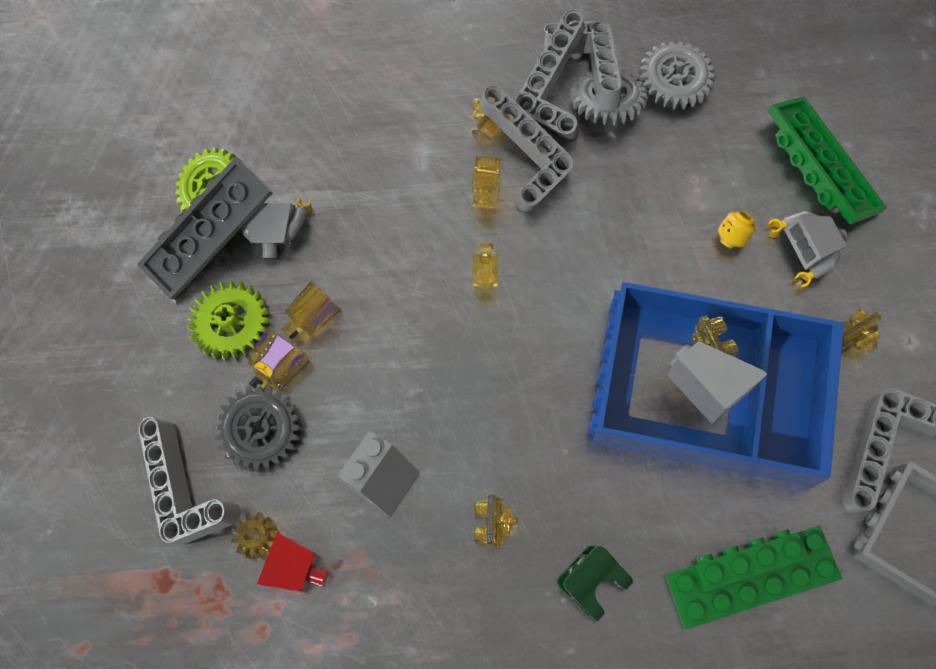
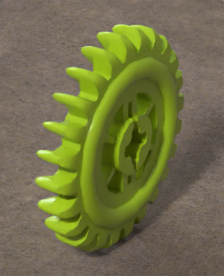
[175,148,236,213]
[187,280,270,360]

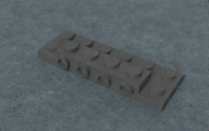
[137,157,273,299]

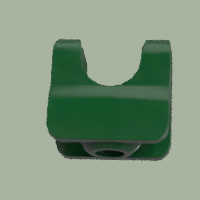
[557,546,633,621]

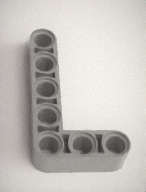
[516,9,585,140]
[543,21,622,111]
[480,85,574,212]
[843,388,936,515]
[139,417,240,543]

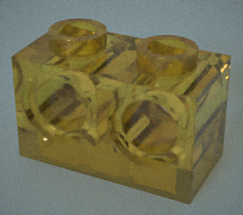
[472,156,501,208]

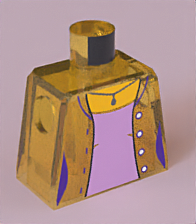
[282,281,341,340]
[248,327,310,391]

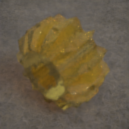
[231,512,278,559]

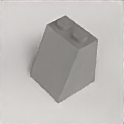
[667,341,767,424]
[337,430,420,517]

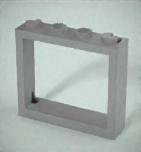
[852,461,936,608]

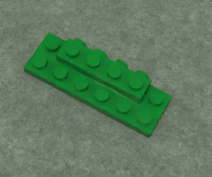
[767,97,887,224]
[664,526,843,630]

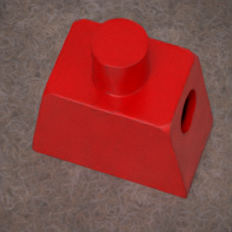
[257,533,329,593]

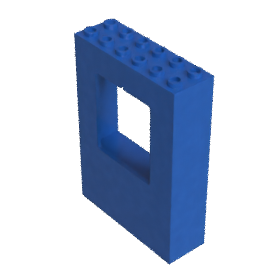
[588,282,844,488]

